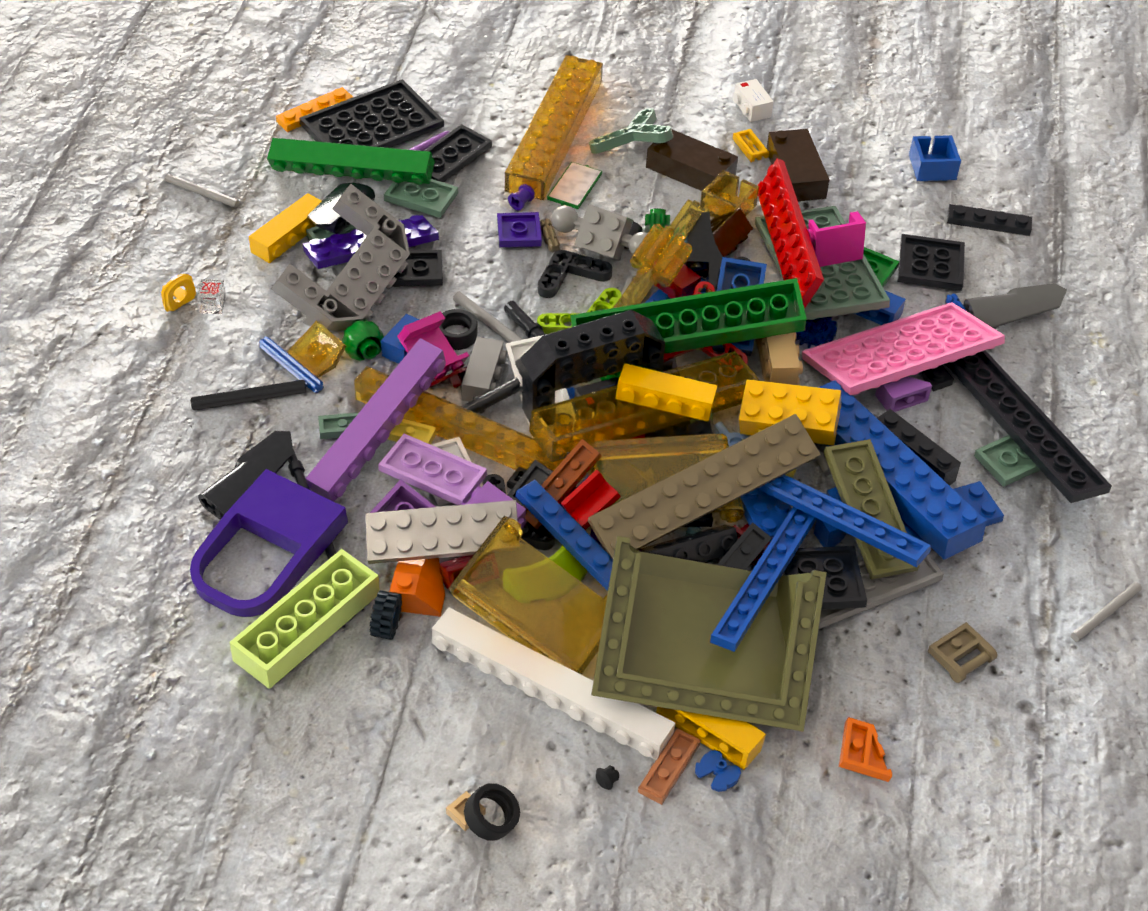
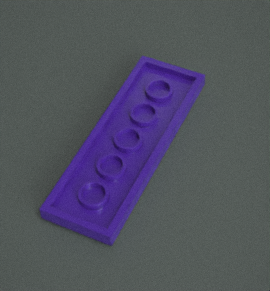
[303,215,439,269]

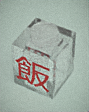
[197,279,226,314]

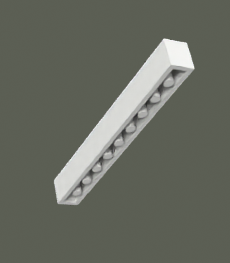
[432,607,675,760]

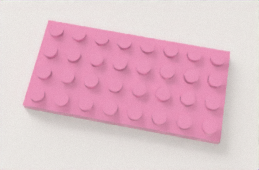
[802,302,1005,396]

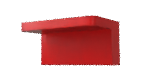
[561,470,621,530]

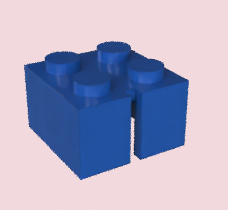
[909,135,961,181]

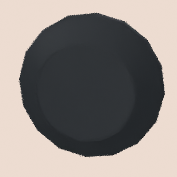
[596,765,619,790]

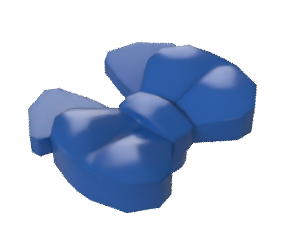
[695,750,741,792]

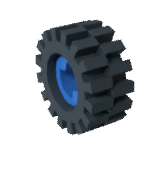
[369,590,402,640]

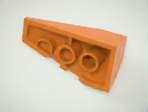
[389,558,445,617]

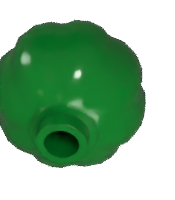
[342,320,384,361]

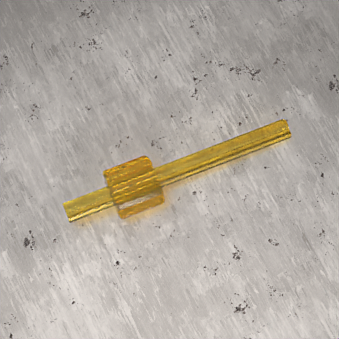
[585,199,704,383]

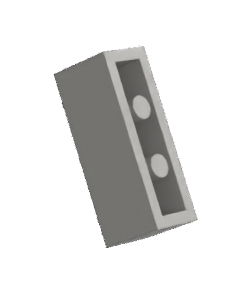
[461,337,507,402]

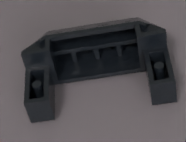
[515,310,665,428]

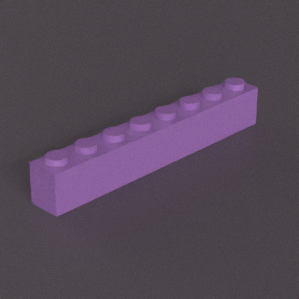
[305,338,446,502]

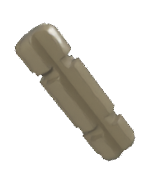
[540,218,560,252]

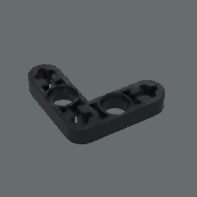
[538,250,613,298]

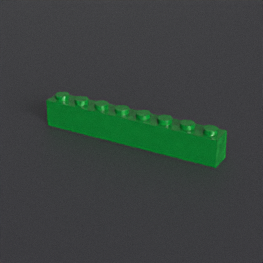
[267,138,435,185]

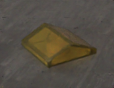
[287,320,346,378]

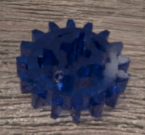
[796,316,837,348]

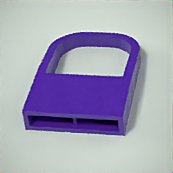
[190,469,348,617]

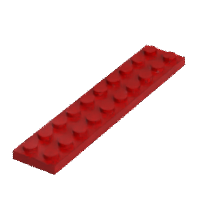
[756,158,824,309]

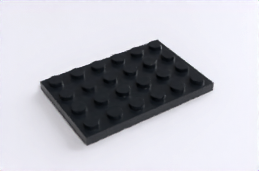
[299,79,444,148]

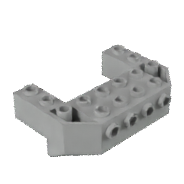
[271,184,410,331]

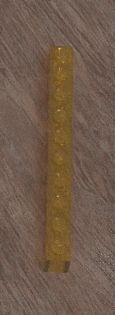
[354,366,568,471]

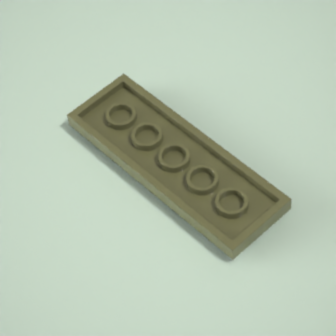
[823,439,920,580]

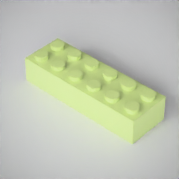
[229,549,380,689]

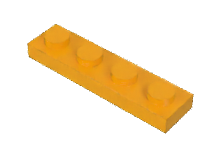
[276,87,353,132]

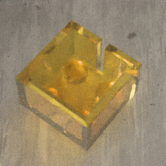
[699,170,759,218]

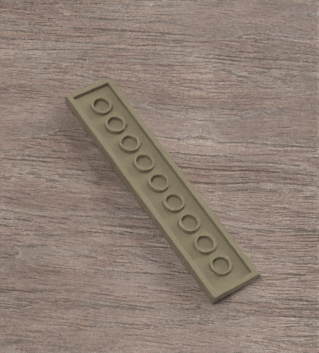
[588,414,821,560]

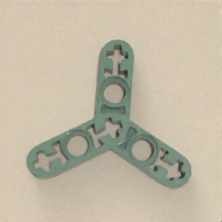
[589,108,674,154]

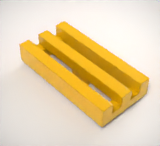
[732,129,769,162]

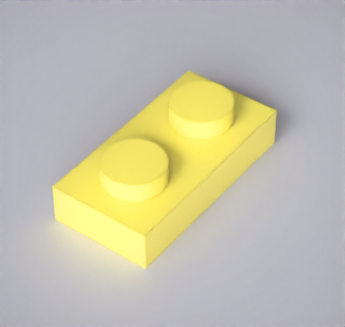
[387,419,436,445]

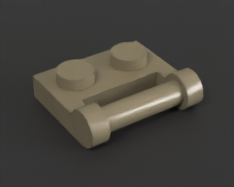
[928,622,998,683]

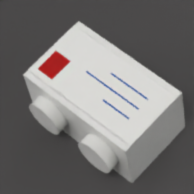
[733,79,774,122]

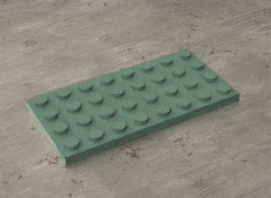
[755,206,890,320]

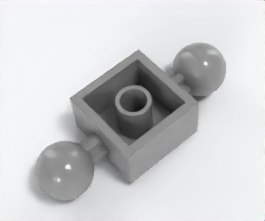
[551,204,656,261]

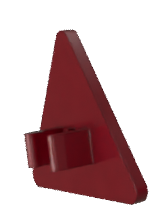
[430,367,467,388]

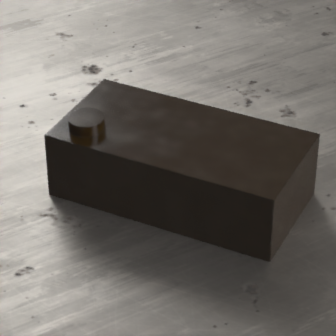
[646,129,738,197]
[766,129,830,202]

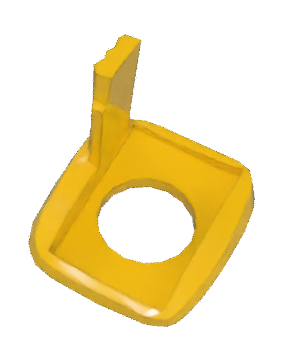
[161,274,196,312]

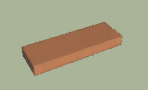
[638,728,701,805]

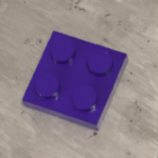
[497,212,542,248]

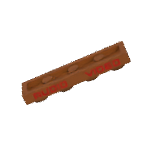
[523,439,602,529]

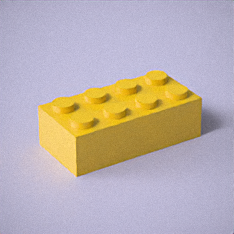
[738,379,841,445]

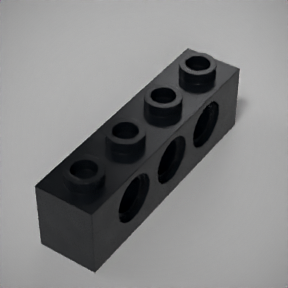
[637,525,738,562]

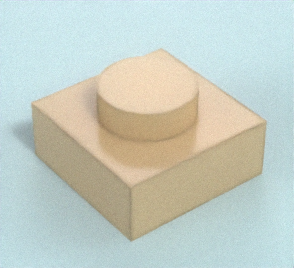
[446,791,486,831]

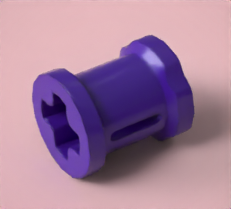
[508,184,535,210]

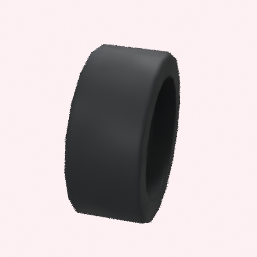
[439,309,478,350]
[464,783,521,841]

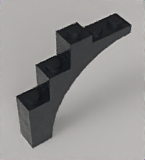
[685,211,723,293]

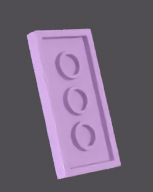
[378,433,487,505]

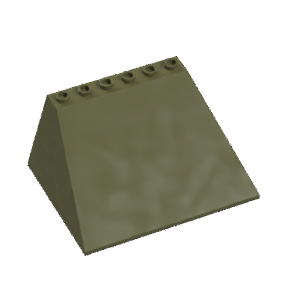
[591,536,827,732]

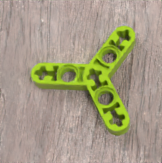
[537,288,622,334]

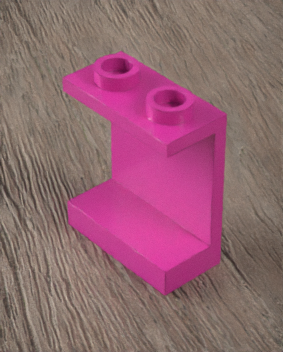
[807,211,866,267]
[397,311,469,380]

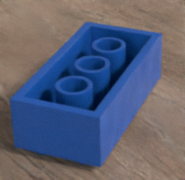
[712,257,767,356]

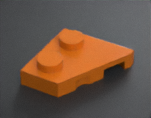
[839,717,892,782]

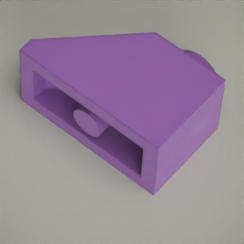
[875,376,932,412]

